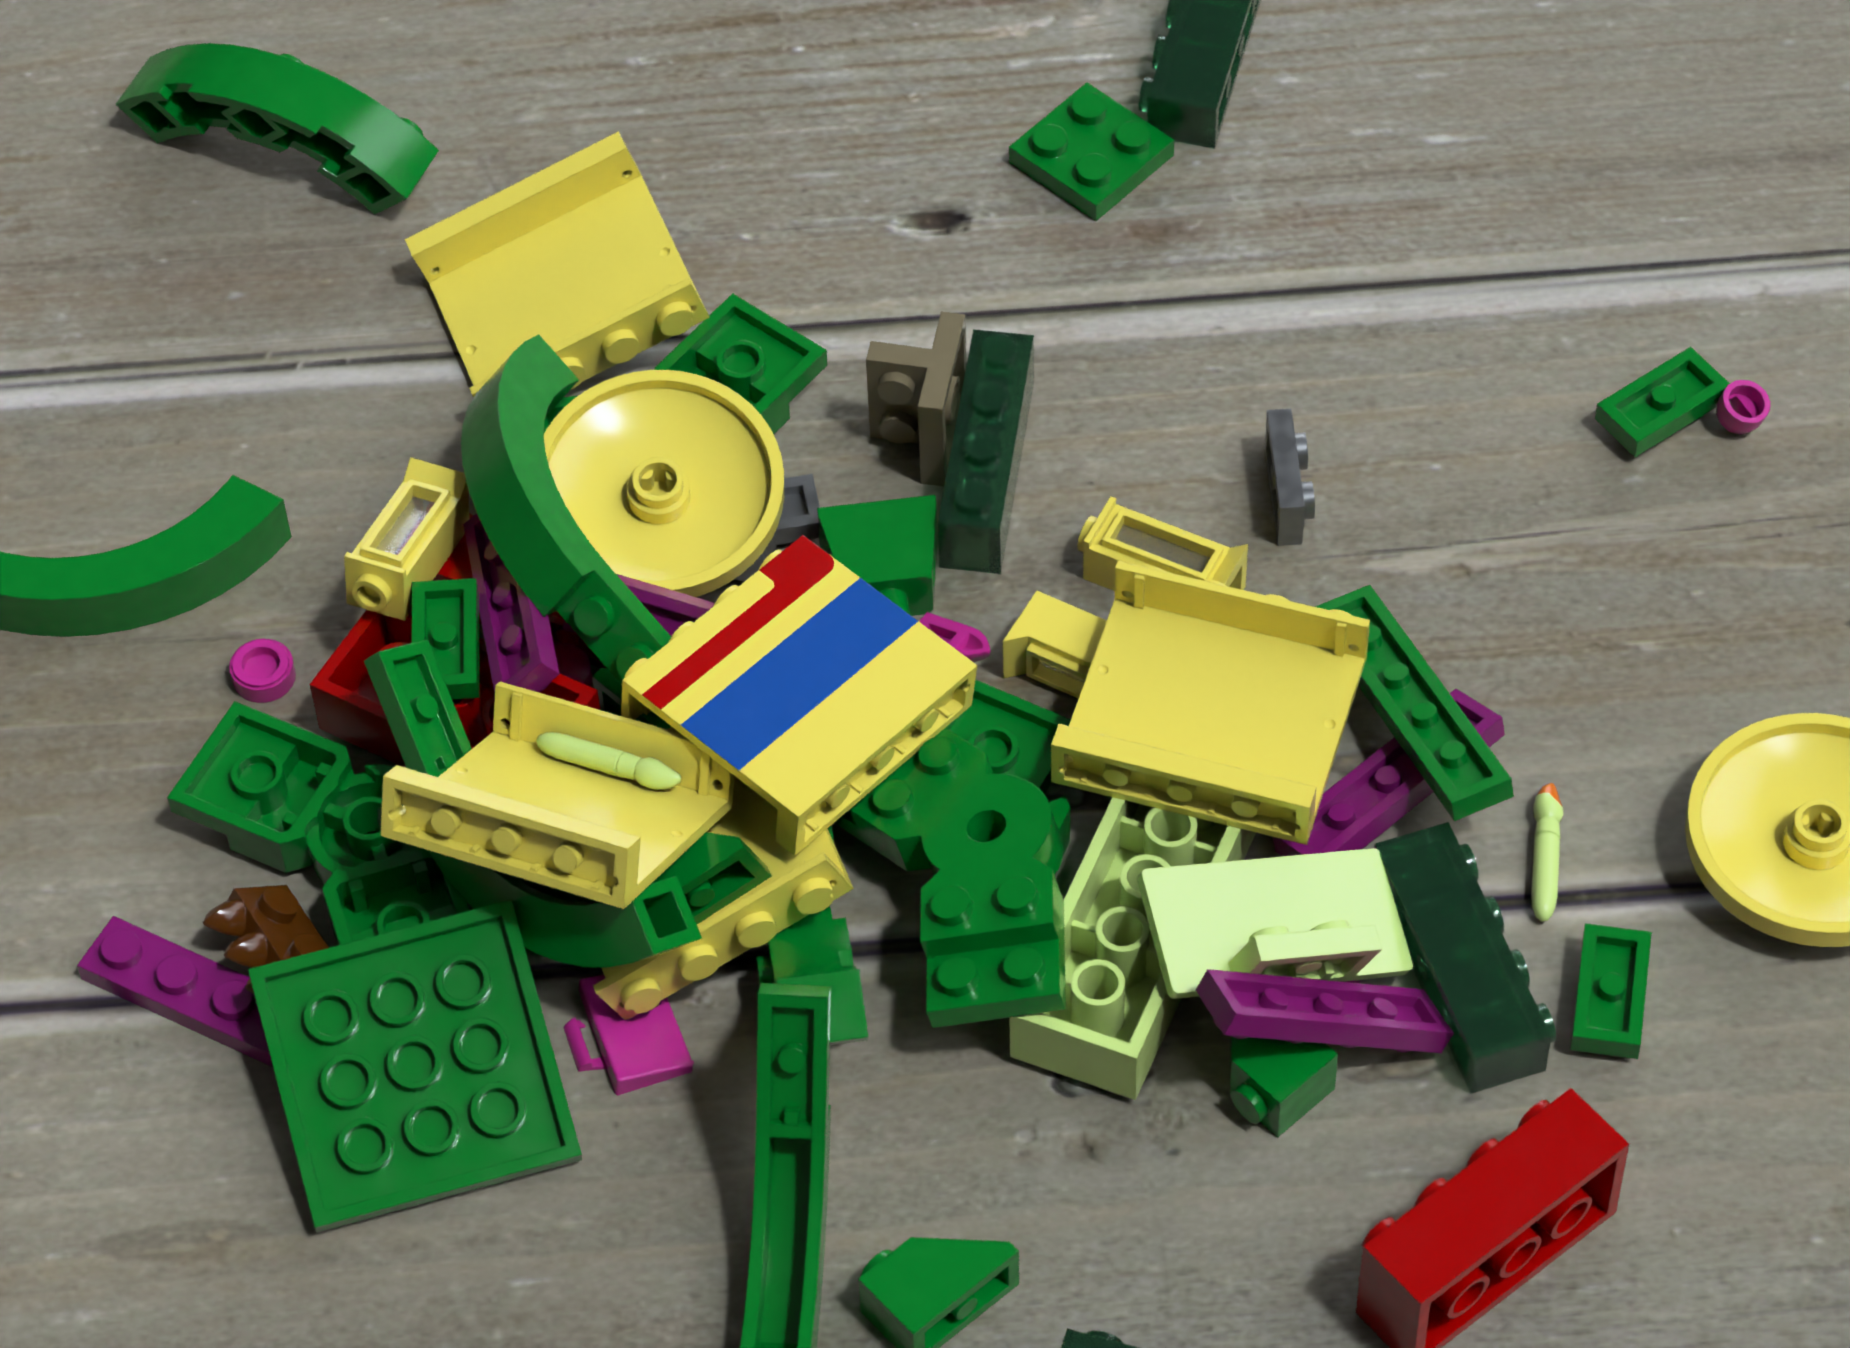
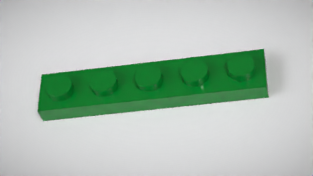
[1315,585,1514,821]

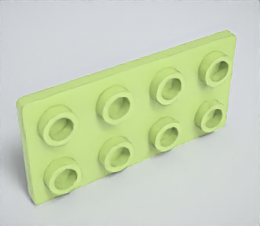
[1137,848,1413,999]

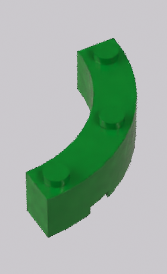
[115,43,439,215]
[756,825,868,1045]

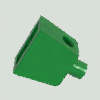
[817,495,938,616]

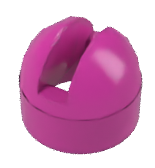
[1716,380,1771,435]

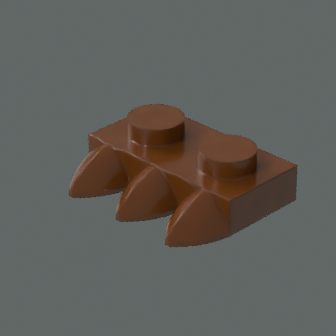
[203,885,329,994]

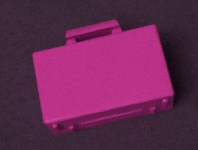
[564,974,694,1095]

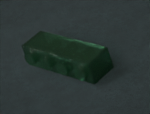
[1138,0,1261,149]
[938,329,1034,574]
[1374,822,1556,1094]

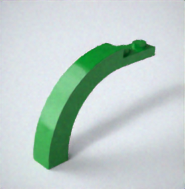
[461,334,671,684]
[0,475,292,637]
[364,639,702,968]
[740,983,831,1348]

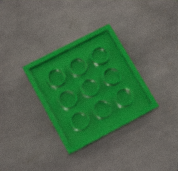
[248,900,582,1233]

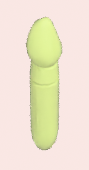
[536,732,681,790]

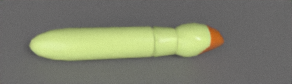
[1531,783,1563,922]

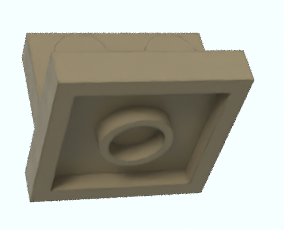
[866,311,967,487]

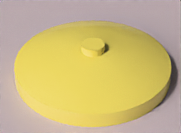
[544,370,784,597]
[1685,713,1850,947]

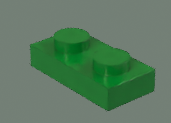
[1595,346,1730,457]
[412,578,479,700]
[1570,923,1652,1059]

